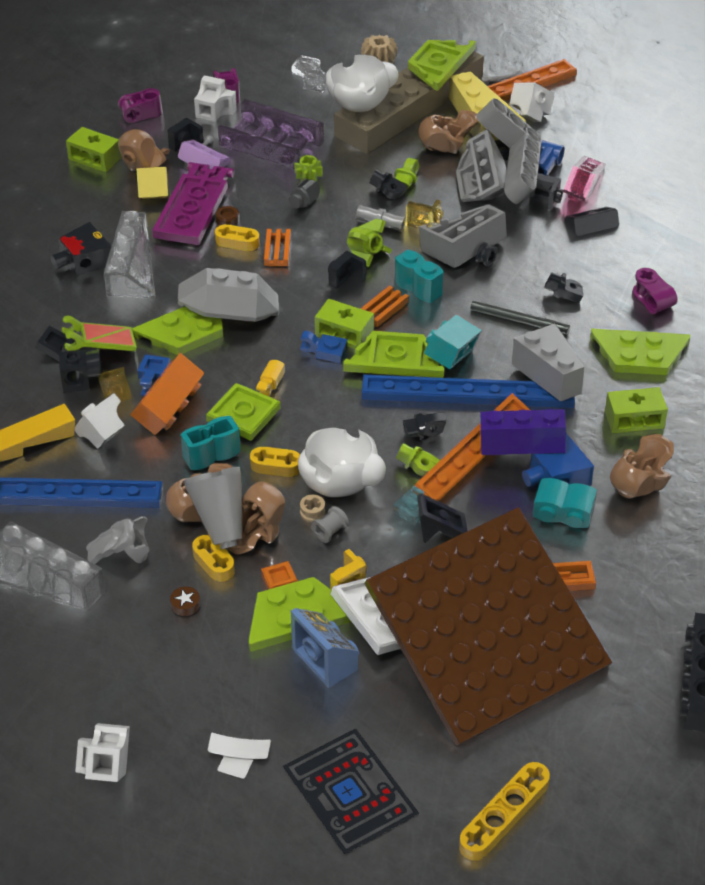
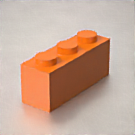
[130,353,204,435]

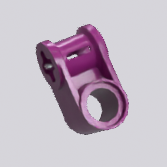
[213,68,240,104]
[118,88,163,123]
[632,268,678,314]

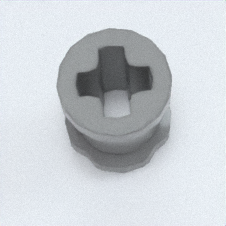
[311,506,349,543]

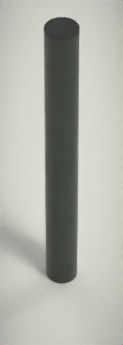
[470,300,570,335]

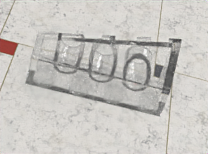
[104,211,156,299]
[0,521,106,611]

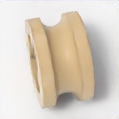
[300,494,325,523]

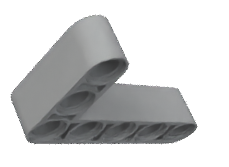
[477,98,541,204]

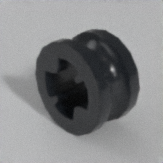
[476,242,498,267]

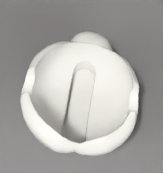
[326,55,399,112]
[298,428,386,498]

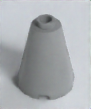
[184,467,242,549]

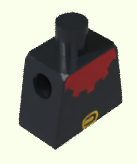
[51,222,114,275]

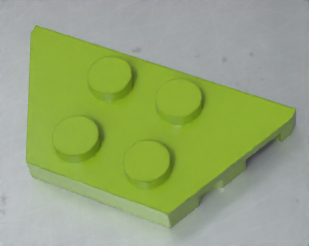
[408,40,476,91]
[132,306,223,355]
[590,328,691,375]
[343,331,444,378]
[249,577,351,652]

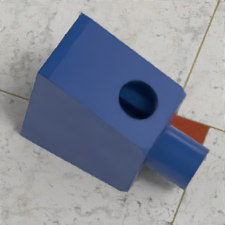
[522,433,594,487]

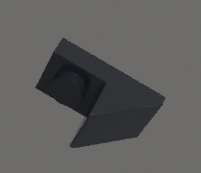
[417,493,468,543]

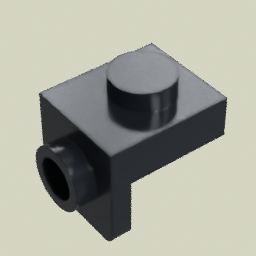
[530,173,563,210]
[328,251,366,288]
[35,325,79,361]

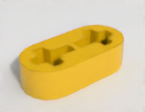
[215,224,260,251]
[250,447,300,477]
[192,535,235,582]

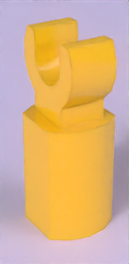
[256,360,285,397]

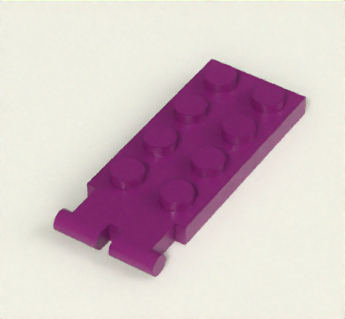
[152,162,234,245]

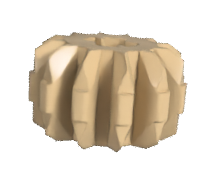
[361,34,397,64]

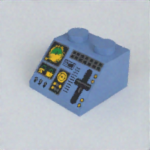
[291,608,359,688]

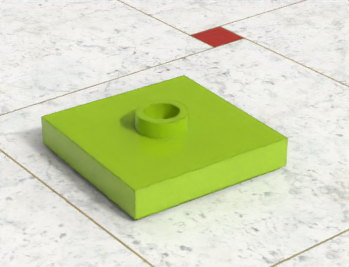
[206,383,281,441]

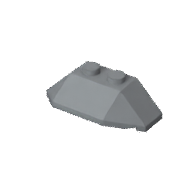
[456,129,507,203]
[178,268,279,322]

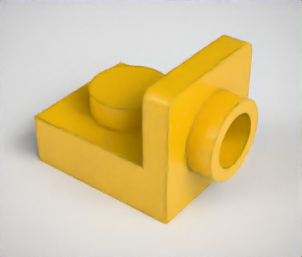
[330,549,367,590]

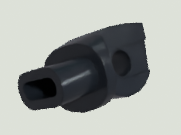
[369,169,407,200]
[544,272,584,303]
[403,413,447,440]

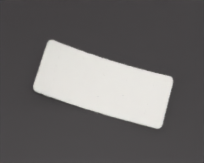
[207,733,271,759]

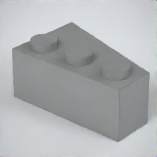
[512,323,585,401]

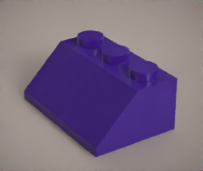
[480,409,566,455]

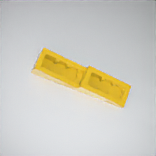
[0,403,75,462]

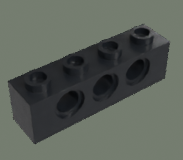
[680,612,705,732]

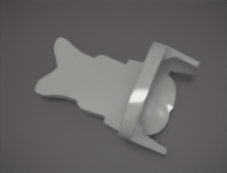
[86,516,150,568]

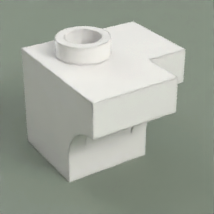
[194,75,237,122]
[510,83,555,122]
[75,393,125,449]
[75,723,130,782]

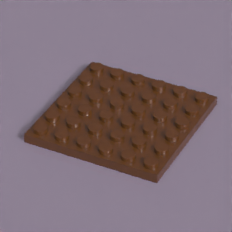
[364,507,613,747]

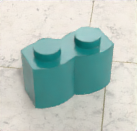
[395,249,444,303]
[180,416,241,470]
[533,478,597,528]

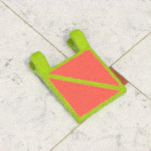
[62,316,137,351]

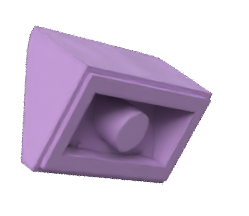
[178,140,231,169]

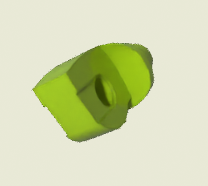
[394,157,420,189]
[395,443,440,477]

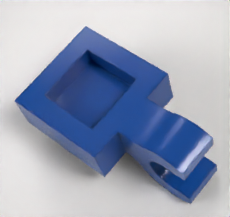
[300,331,347,363]
[137,355,170,396]

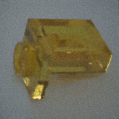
[405,199,444,229]
[99,367,132,402]

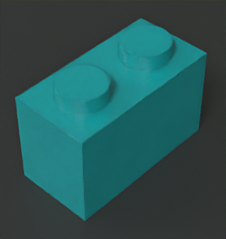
[424,315,482,369]

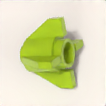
[347,218,392,267]

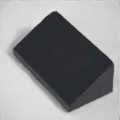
[564,206,619,236]

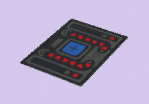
[283,729,419,854]

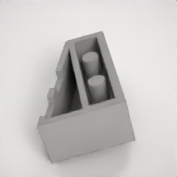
[419,205,507,268]

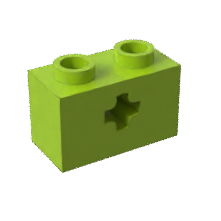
[66,127,122,173]
[315,299,374,349]
[605,387,668,434]

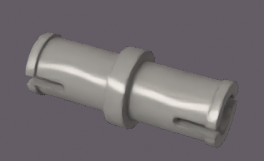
[356,204,406,232]

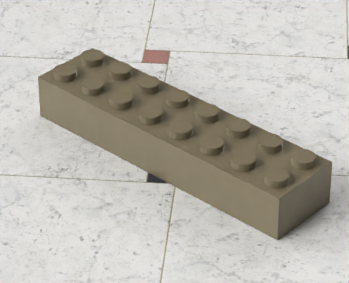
[334,42,484,154]

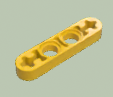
[459,762,550,861]

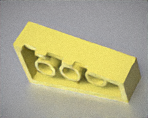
[448,71,526,140]

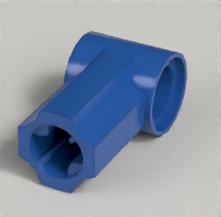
[538,140,565,176]

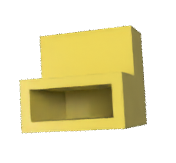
[136,167,169,200]

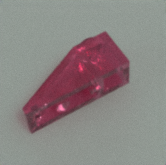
[563,156,606,202]

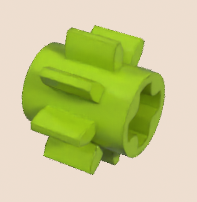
[294,155,323,181]

